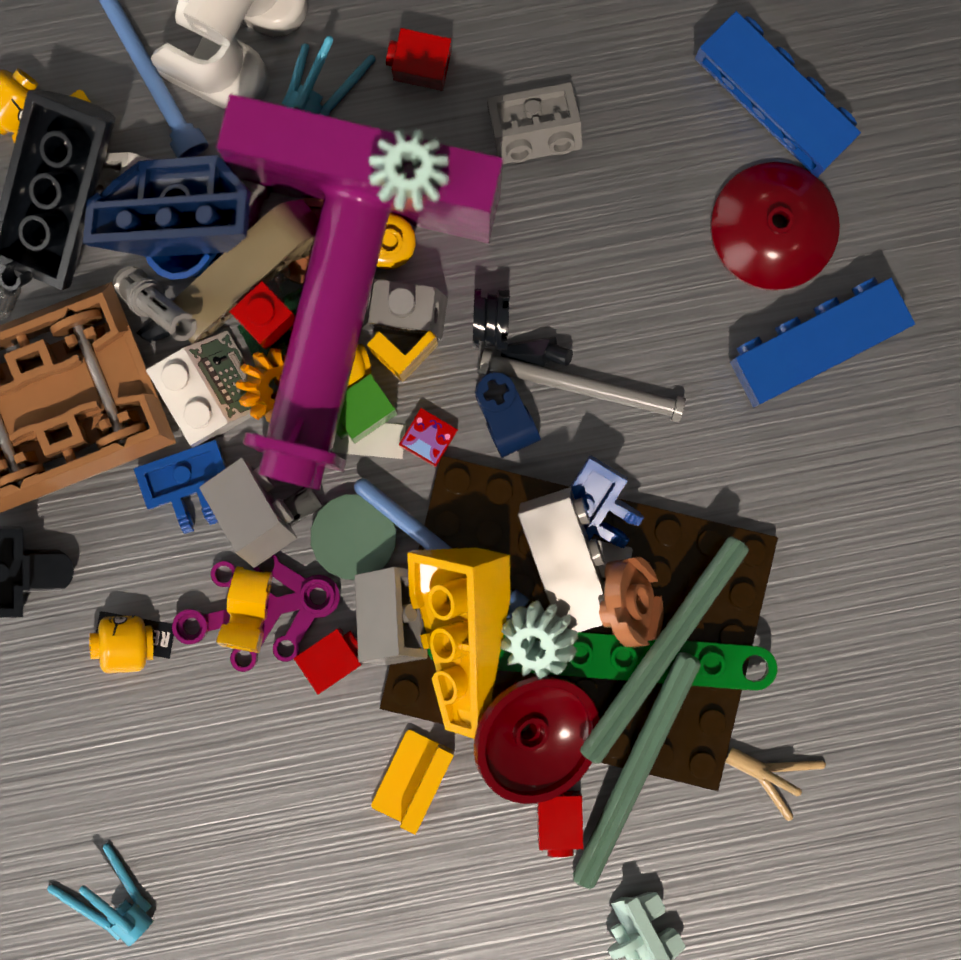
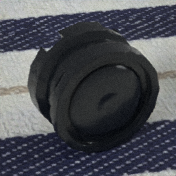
[473,289,510,351]

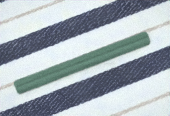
[580,537,749,764]
[573,652,701,889]

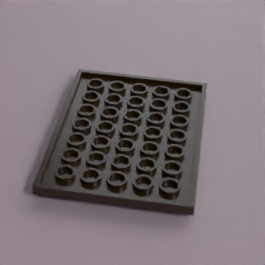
[379,456,778,791]

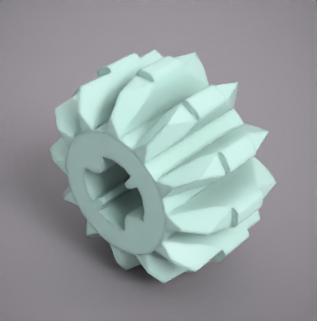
[369,130,449,211]
[500,600,578,679]

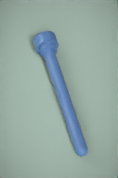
[99,0,209,158]
[354,478,530,621]

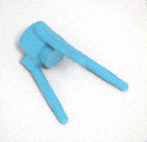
[282,36,376,117]
[47,844,154,947]

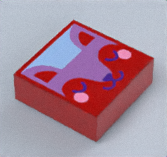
[399,408,458,468]

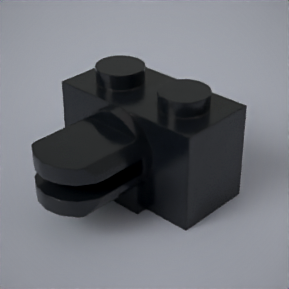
[0,526,74,618]

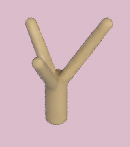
[725,747,826,821]

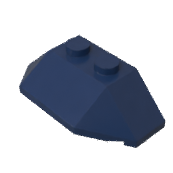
[83,155,251,257]

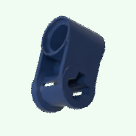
[475,372,541,458]

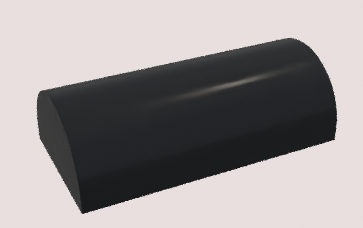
[0,90,116,290]

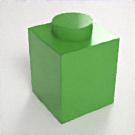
[337,374,397,444]

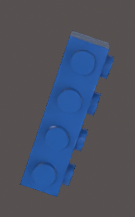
[695,11,861,178]
[730,277,915,408]

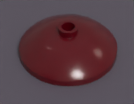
[710,162,840,291]
[474,676,600,804]

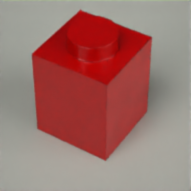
[386,28,452,91]
[229,281,295,350]
[293,627,363,695]
[537,790,583,857]

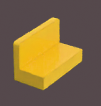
[367,330,438,382]
[371,729,455,835]

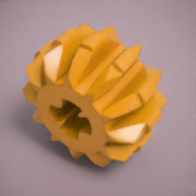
[235,348,286,423]

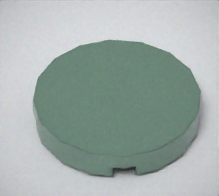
[311,494,396,580]

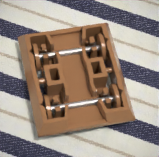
[0,282,177,513]

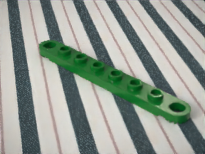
[427,632,777,691]

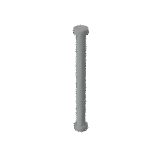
[478,348,686,423]

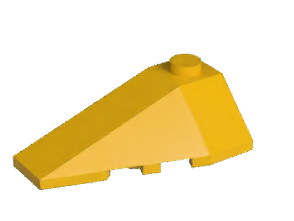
[407,548,511,739]

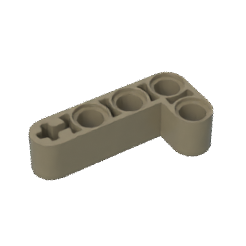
[173,200,319,344]

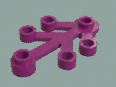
[172,554,340,672]

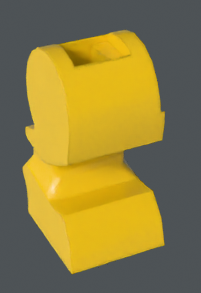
[216,566,272,653]

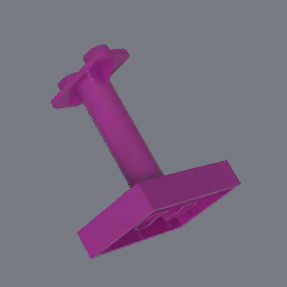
[216,94,503,490]

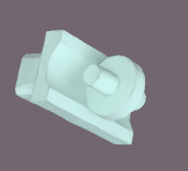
[607,892,686,960]

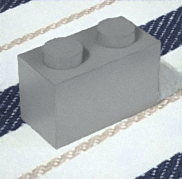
[199,457,297,568]
[355,567,428,665]

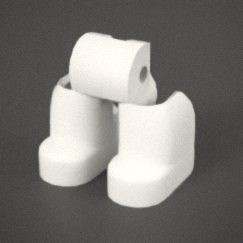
[151,0,308,110]

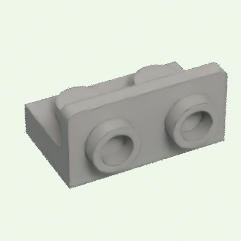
[487,82,582,164]

